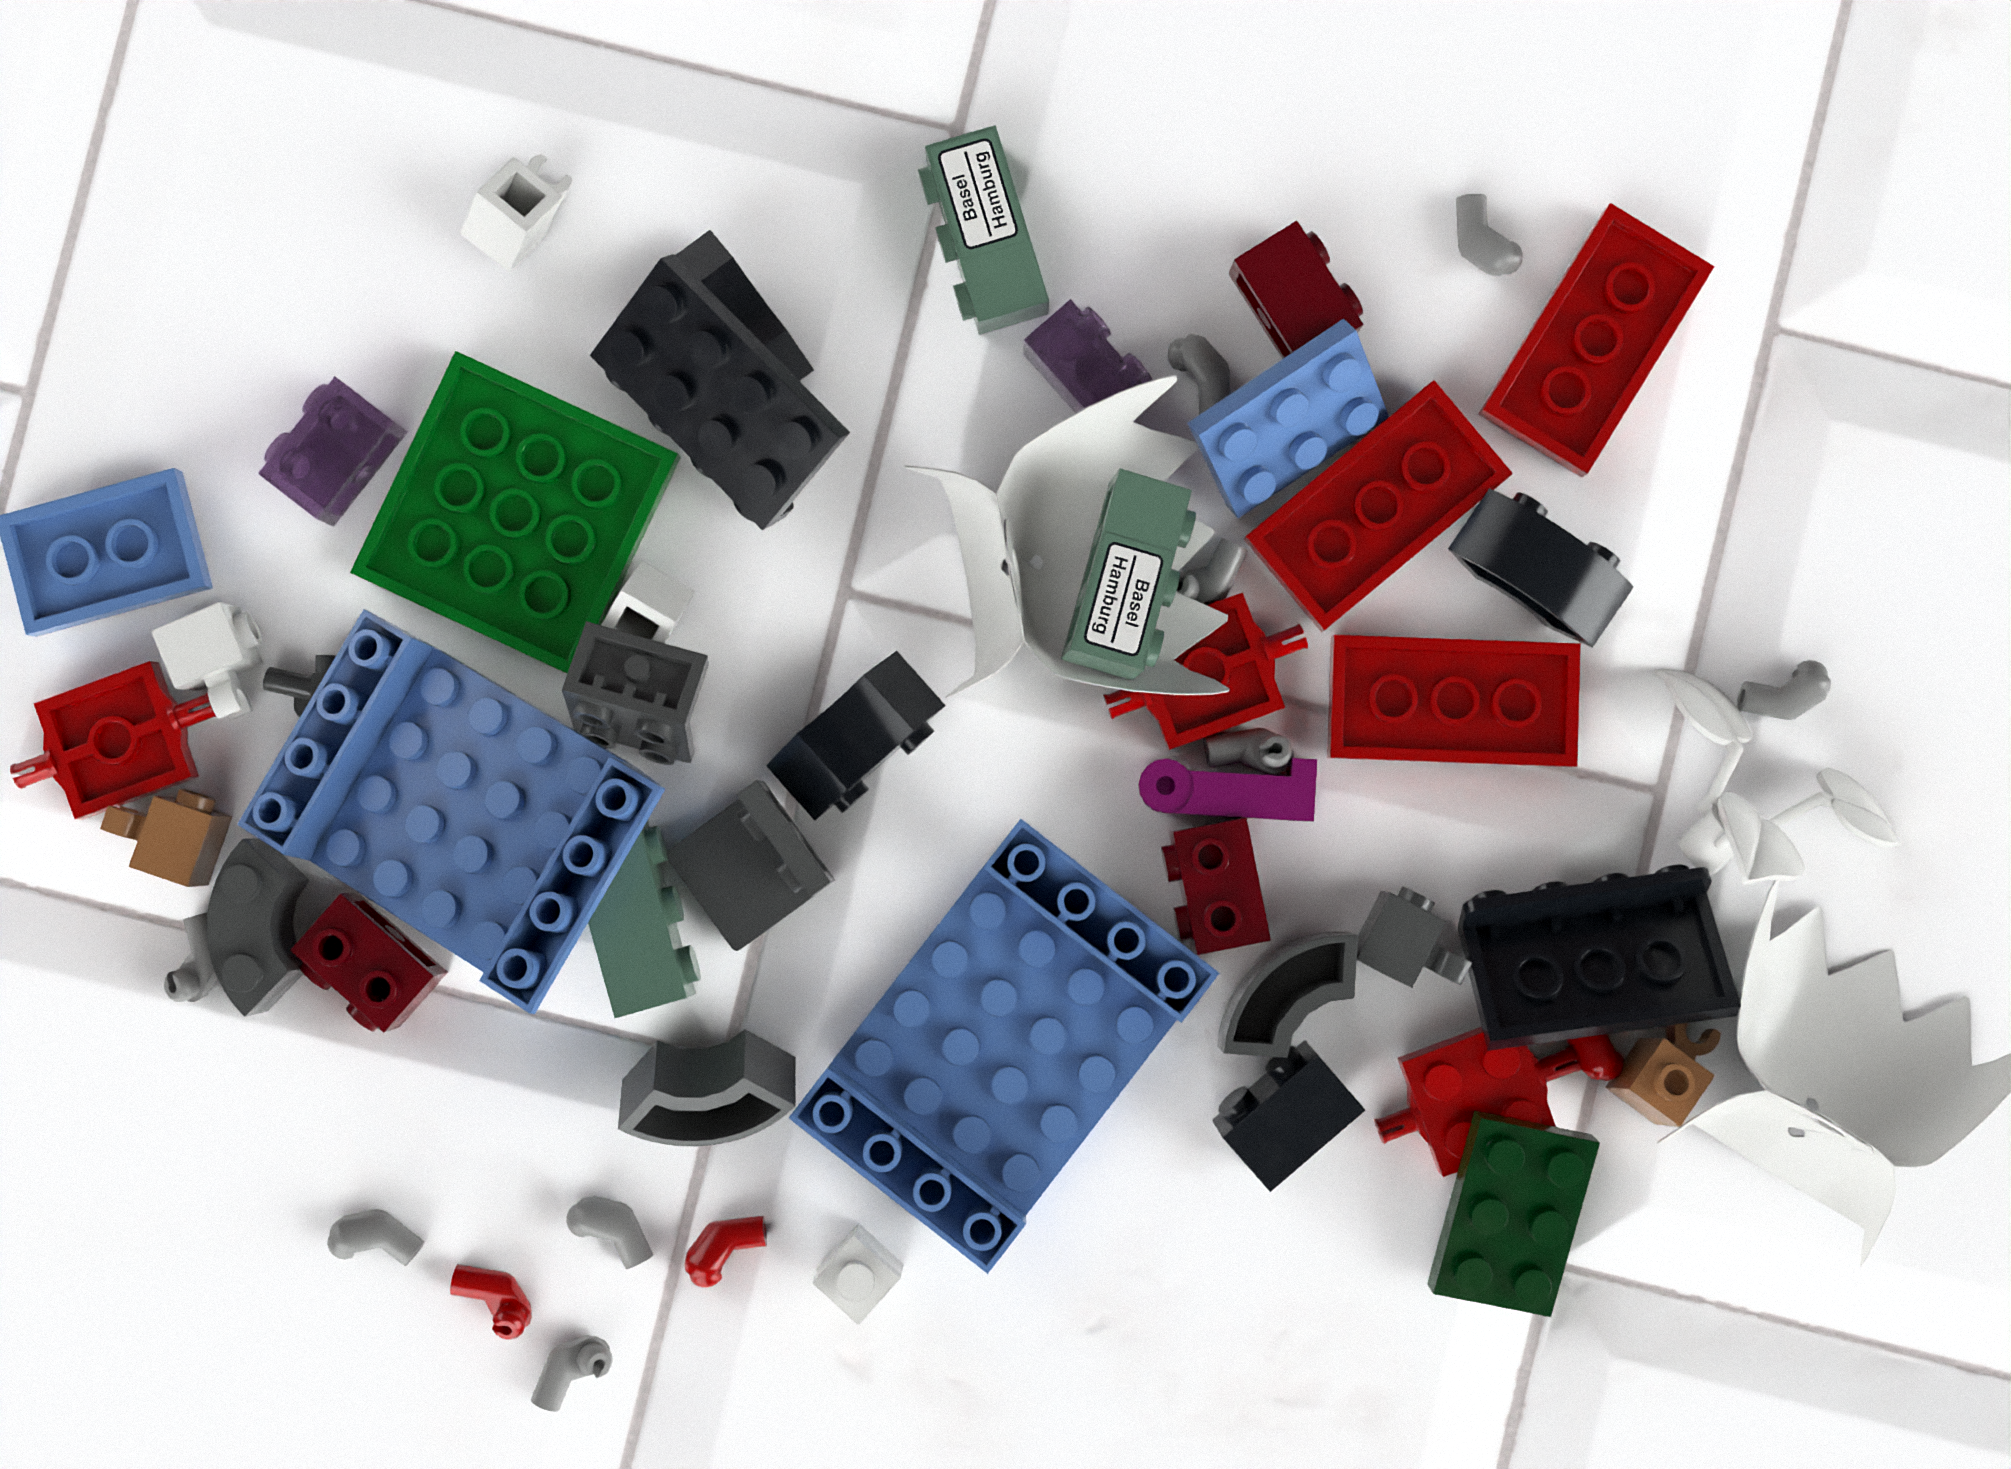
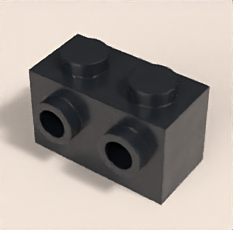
[1212,1040,1366,1192]

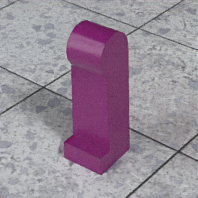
[1138,758,1318,822]

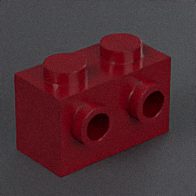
[1228,220,1364,359]
[1161,818,1271,955]
[290,892,448,1033]

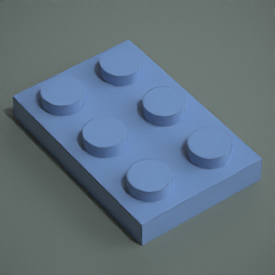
[1187,319,1389,519]
[0,468,213,637]

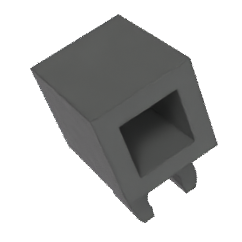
[1357,886,1472,988]

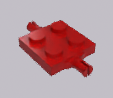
[1103,592,1308,751]
[10,661,216,820]
[1374,1026,1581,1177]

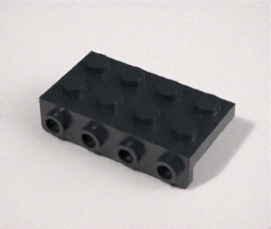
[589,254,851,531]
[1457,864,1741,1051]

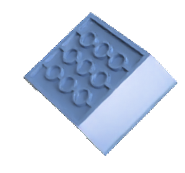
[237,609,665,1014]
[789,819,1220,1274]

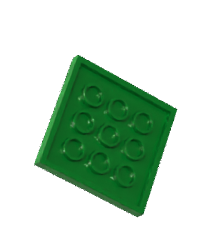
[350,351,681,673]

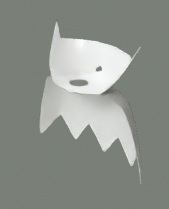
[903,375,1230,698]
[1657,880,2011,1268]

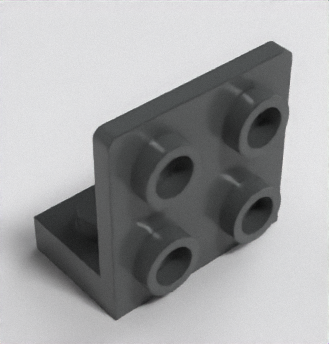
[562,621,709,765]
[666,780,836,951]

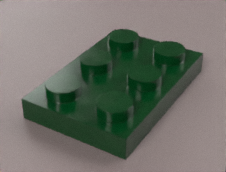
[1427,1110,1600,1317]

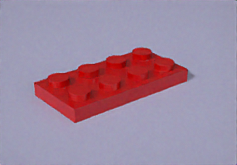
[1478,203,1715,478]
[1243,380,1513,633]
[1327,635,1581,767]

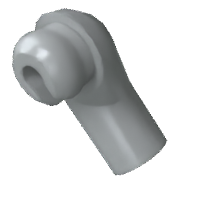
[1456,194,1523,276]
[1167,334,1230,415]
[1177,538,1248,605]
[1737,660,1832,720]
[1204,727,1294,775]
[164,913,218,1002]
[566,1196,654,1270]
[327,1209,425,1267]
[530,1335,613,1412]

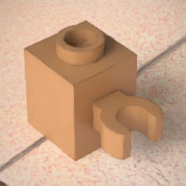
[100,788,233,887]
[1605,1023,1721,1127]

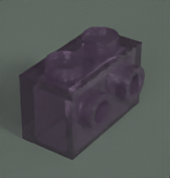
[1023,299,1152,413]
[258,376,409,527]

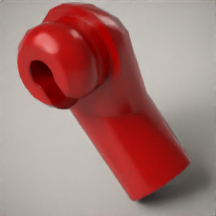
[1567,1034,1623,1081]
[684,1215,767,1288]
[450,1264,532,1340]

